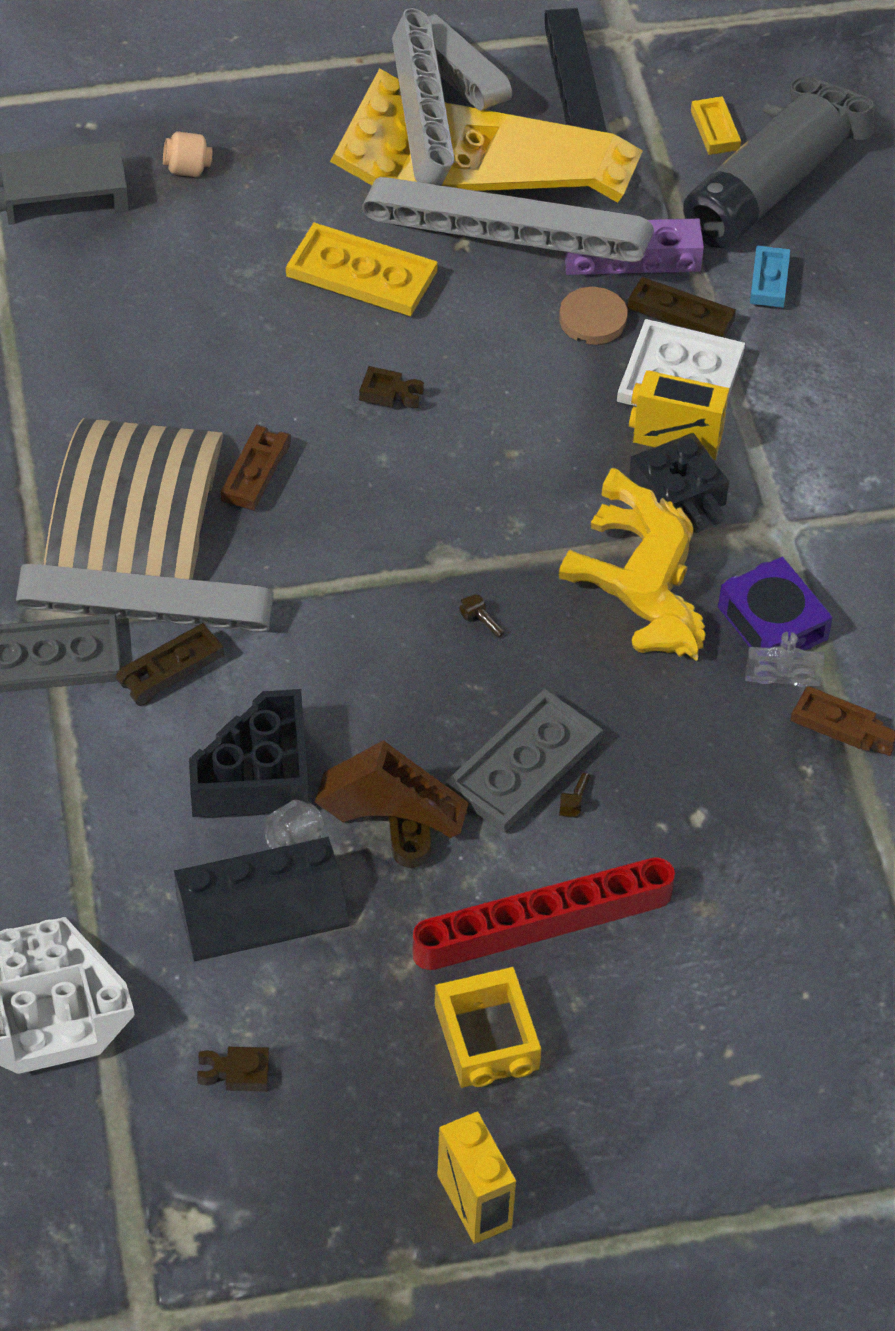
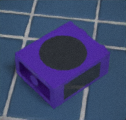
[718,556,833,669]

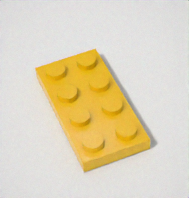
[286,222,438,317]

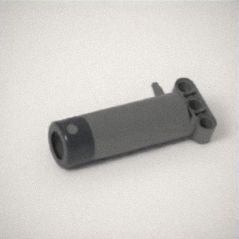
[683,76,875,249]

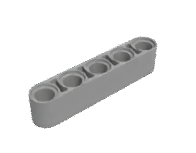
[428,14,512,111]

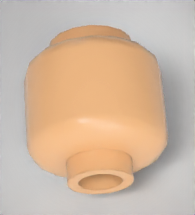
[163,131,213,177]

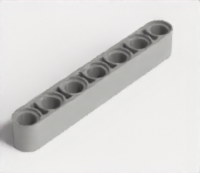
[392,8,454,186]
[16,564,274,632]

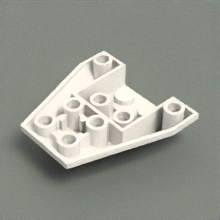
[0,917,135,1074]

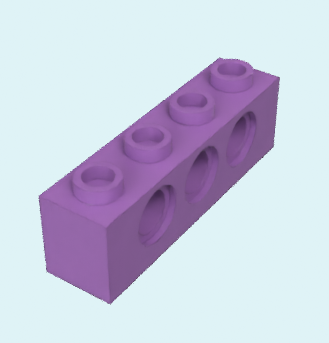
[564,219,704,275]

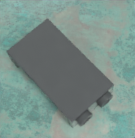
[0,141,129,225]

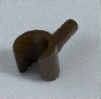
[459,594,505,638]
[559,772,590,817]

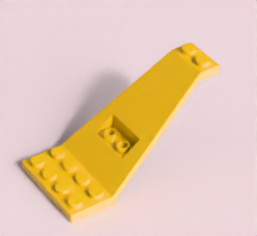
[330,68,643,203]

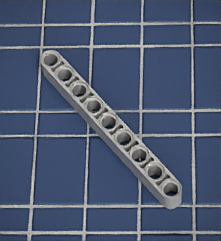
[362,177,654,262]

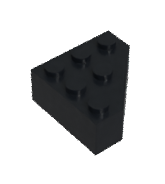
[189,689,309,817]

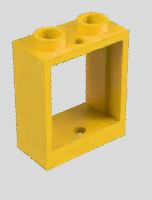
[435,967,541,1088]

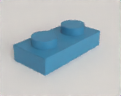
[750,246,790,308]

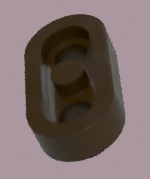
[388,816,431,868]

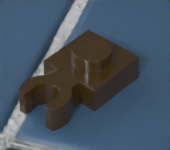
[359,366,424,408]
[197,1046,269,1092]

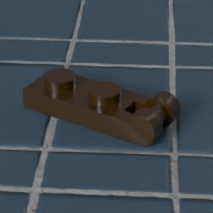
[116,623,224,706]

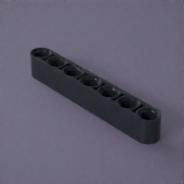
[544,7,607,133]

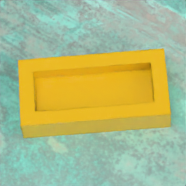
[691,96,741,155]

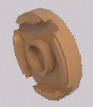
[559,286,628,345]

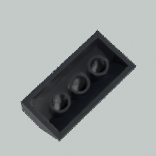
[174,836,349,962]

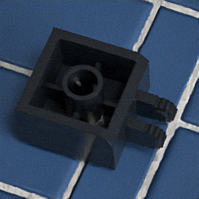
[629,433,729,534]

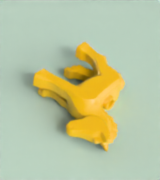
[559,468,706,661]

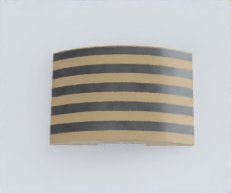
[44,418,223,580]

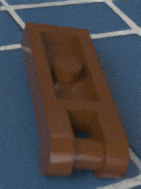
[221,425,291,511]

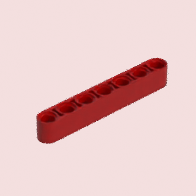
[412,857,675,970]

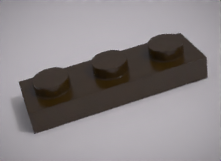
[627,277,736,338]

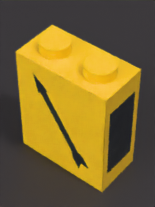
[629,370,730,461]
[437,1111,516,1244]

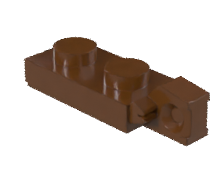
[790,686,895,756]

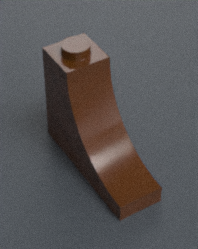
[315,740,469,838]

